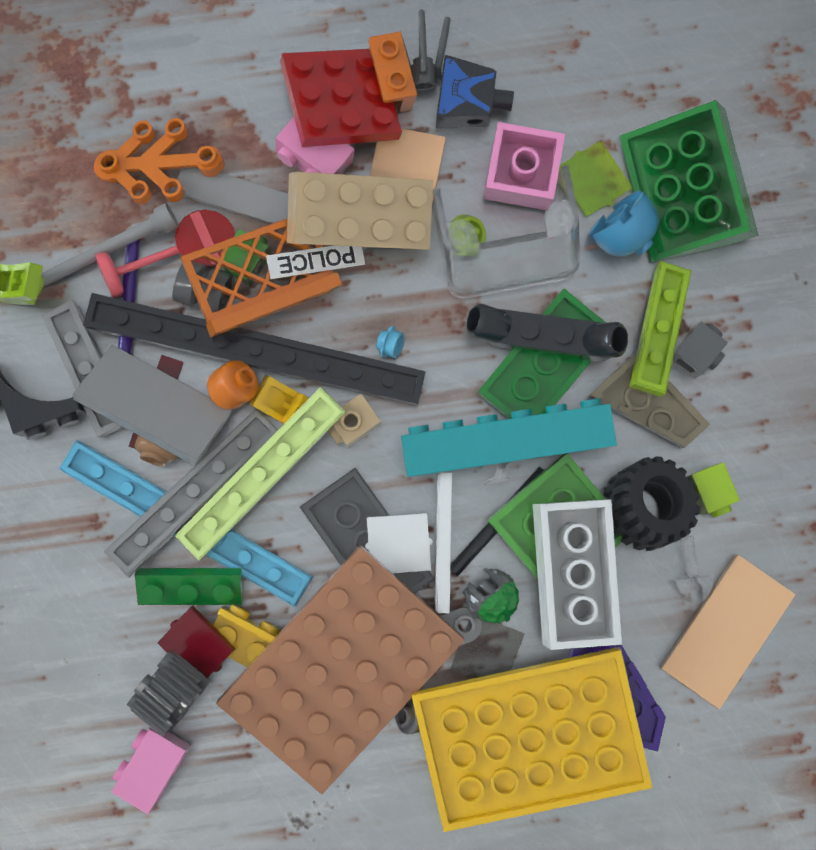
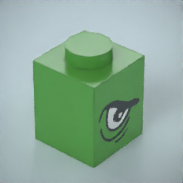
[220,228,272,287]

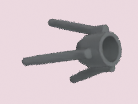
[402,9,451,90]

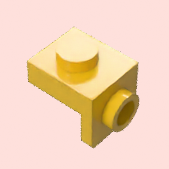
[249,375,309,424]

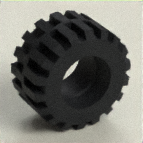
[603,456,701,551]

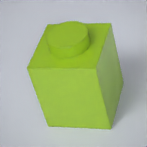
[686,462,740,518]

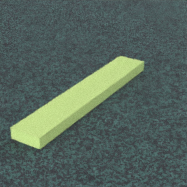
[175,387,346,560]

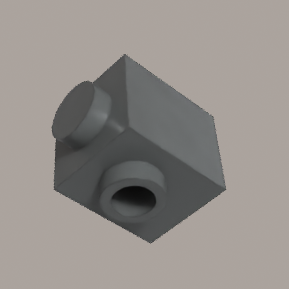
[673,321,728,379]

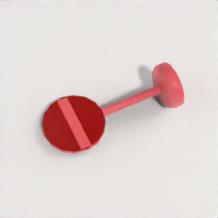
[94,209,235,298]

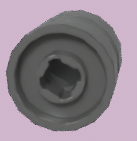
[172,261,233,313]

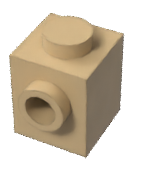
[328,394,381,448]

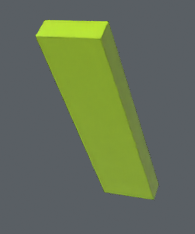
[629,260,692,397]

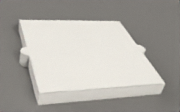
[365,513,433,573]

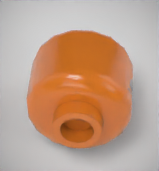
[207,360,259,410]

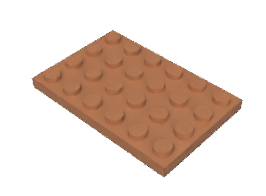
[216,545,465,795]

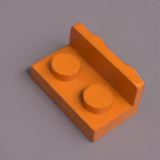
[368,31,417,113]

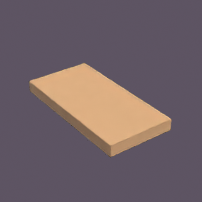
[659,555,796,710]

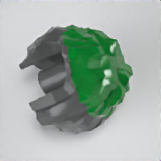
[463,568,519,624]

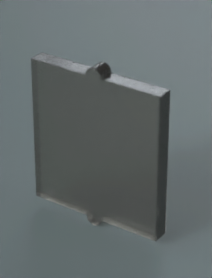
[450,620,525,679]

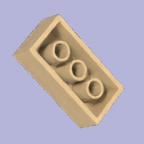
[287,172,433,250]

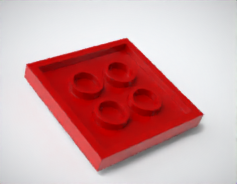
[280,49,402,147]

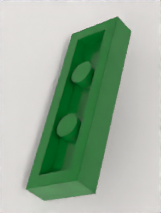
[135,568,243,605]

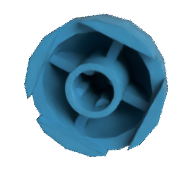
[589,191,659,256]

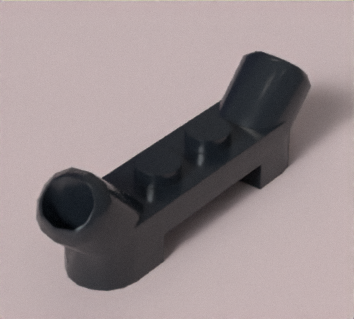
[467,303,628,362]

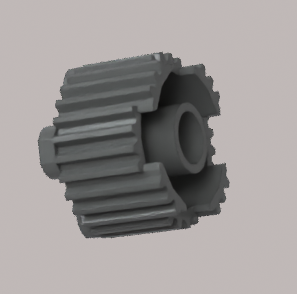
[127,650,210,737]

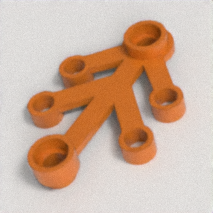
[94,118,225,204]

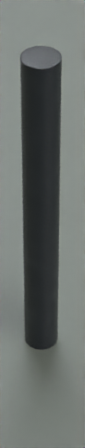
[450,467,544,577]

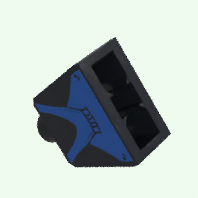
[435,55,514,129]

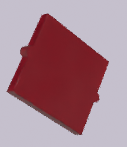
[158,605,236,678]

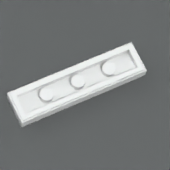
[435,472,452,613]

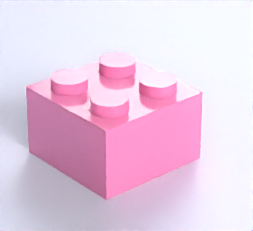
[483,122,565,211]

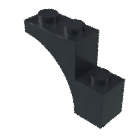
[0,369,87,440]

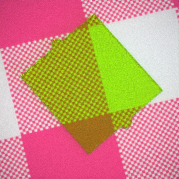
[558,140,633,218]

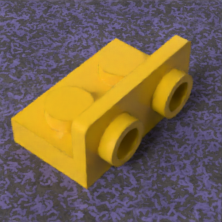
[213,604,281,667]

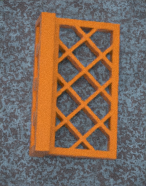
[180,218,342,338]

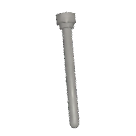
[42,203,179,288]

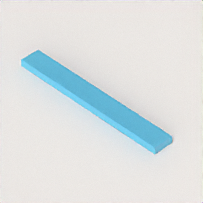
[59,440,313,607]

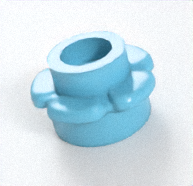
[376,326,405,359]

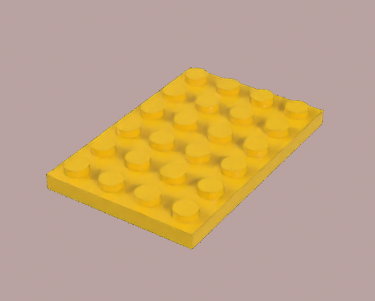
[412,647,653,832]

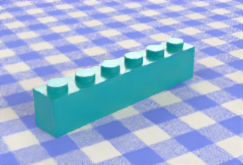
[401,398,617,477]

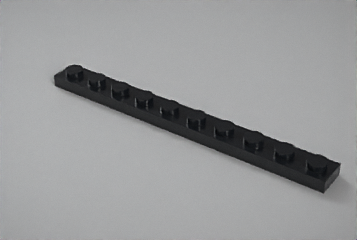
[83,293,426,406]

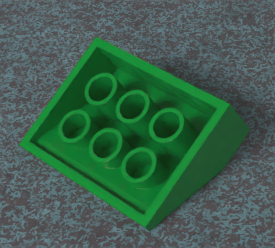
[620,100,759,263]

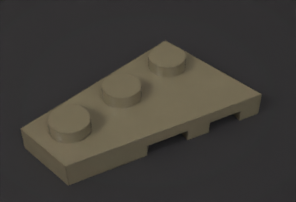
[588,352,710,448]

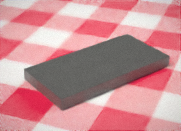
[300,467,435,593]

